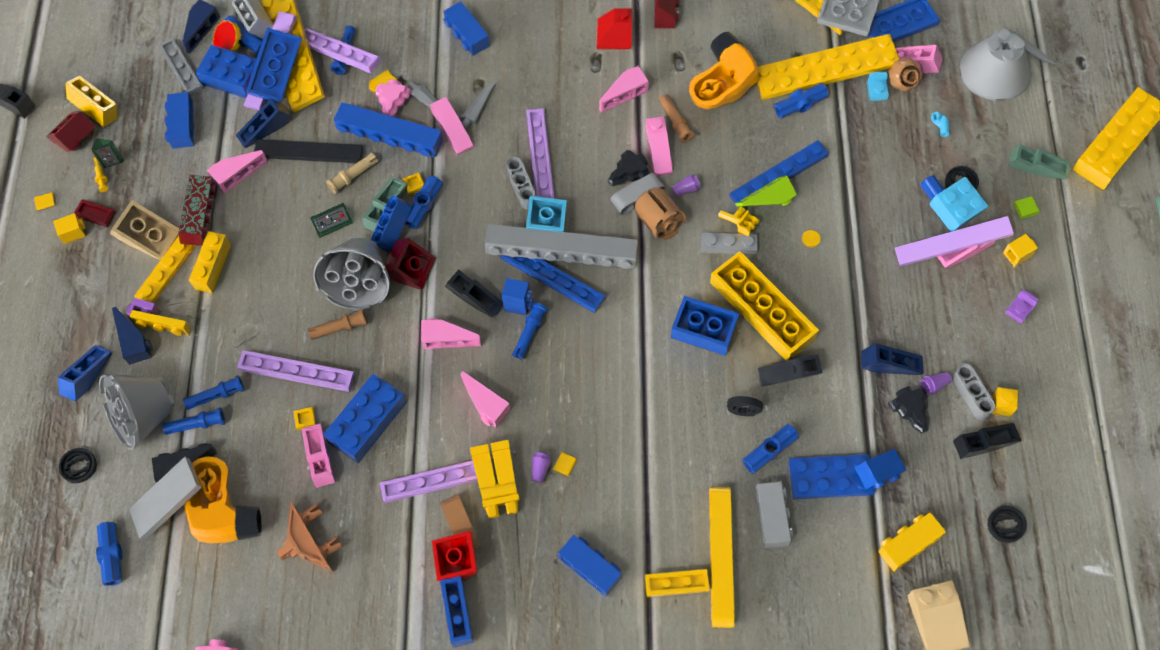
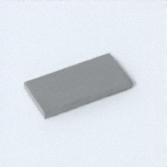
[129,457,202,540]

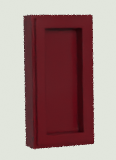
[74,199,116,228]

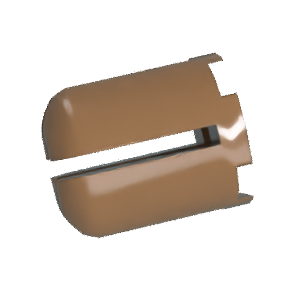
[635,187,687,240]

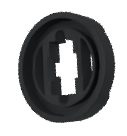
[945,166,979,190]
[727,396,763,416]
[59,448,97,483]
[988,505,1027,543]

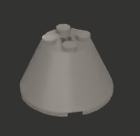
[959,29,1032,101]
[313,237,390,310]
[99,374,174,450]

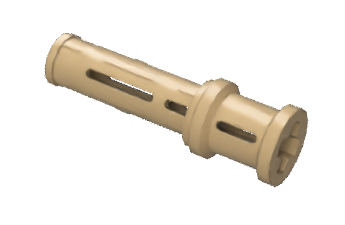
[326,153,378,194]

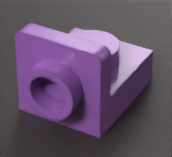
[1005,289,1039,324]
[127,298,161,321]

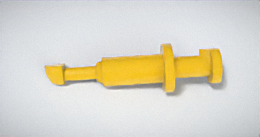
[94,157,108,192]

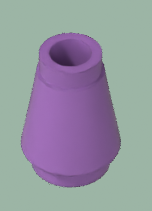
[672,175,701,196]
[920,372,951,395]
[531,452,551,483]

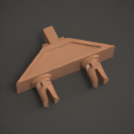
[276,501,343,572]

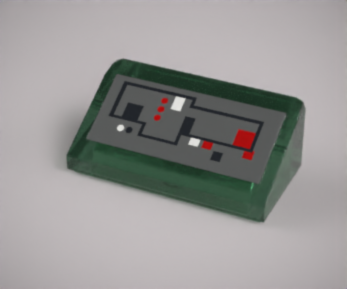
[91,139,124,168]
[310,203,353,238]

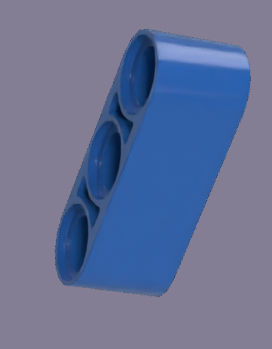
[371,196,411,252]

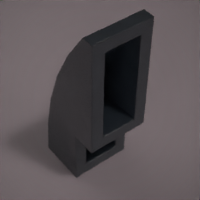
[445,269,503,318]
[953,423,1022,459]

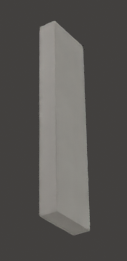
[158,38,204,96]

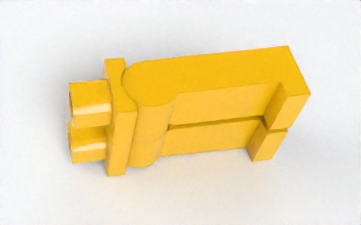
[470,440,519,519]

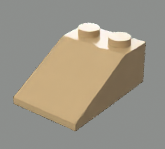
[110,200,179,260]
[907,580,970,650]

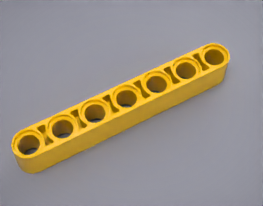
[709,487,734,628]

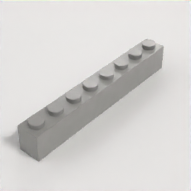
[485,224,637,269]

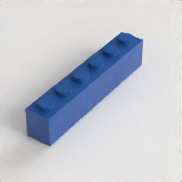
[333,102,443,157]

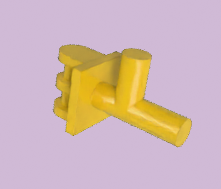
[718,207,759,236]

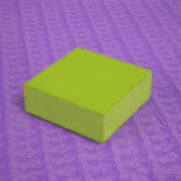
[1013,196,1040,219]

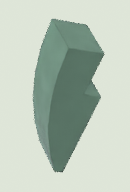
[1008,144,1071,179]
[363,177,407,231]

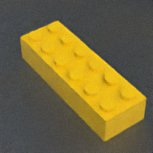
[1072,87,1160,190]
[710,251,819,361]

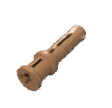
[659,94,695,143]
[308,309,367,340]

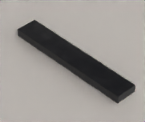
[254,139,363,163]

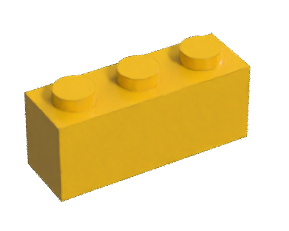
[66,75,117,127]
[189,231,231,294]
[879,513,946,572]

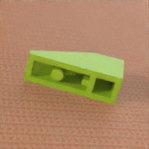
[735,176,797,207]

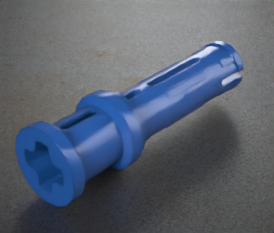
[330,25,356,75]
[512,302,548,360]
[183,375,245,410]
[162,407,225,435]

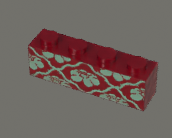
[178,175,216,246]

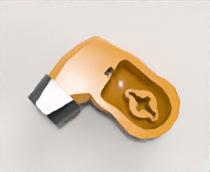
[689,31,759,109]
[185,457,262,543]

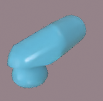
[931,112,950,137]

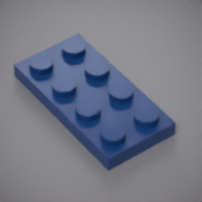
[868,0,940,42]
[246,27,302,103]
[788,454,875,500]

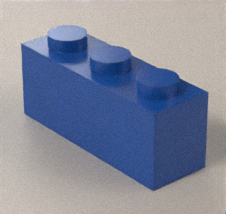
[443,1,490,56]
[165,92,194,149]
[558,535,622,597]
[440,576,474,648]

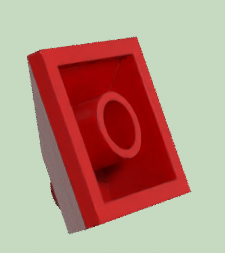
[597,8,632,49]
[432,531,478,582]

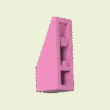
[895,45,943,74]
[600,66,648,113]
[646,116,673,176]
[207,150,268,193]
[421,318,481,349]
[461,371,511,428]

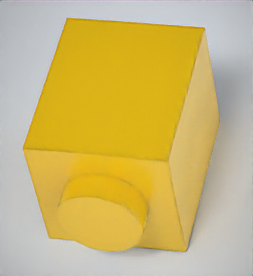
[53,213,86,244]
[1003,234,1038,267]
[992,387,1018,417]

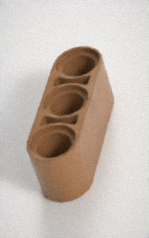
[440,495,481,550]

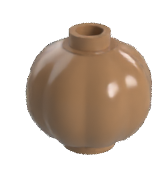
[888,57,922,92]

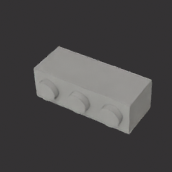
[231,0,274,39]
[755,482,793,549]

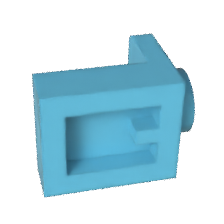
[867,71,889,101]

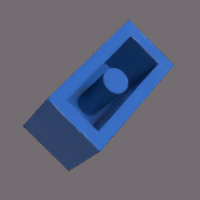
[502,278,533,315]
[855,449,906,490]

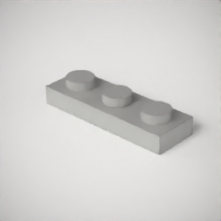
[701,233,757,254]

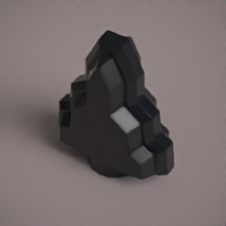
[608,150,651,186]
[888,386,929,434]

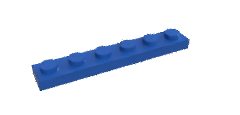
[729,140,829,208]
[500,255,605,313]

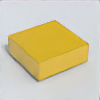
[402,172,424,196]
[293,407,316,431]

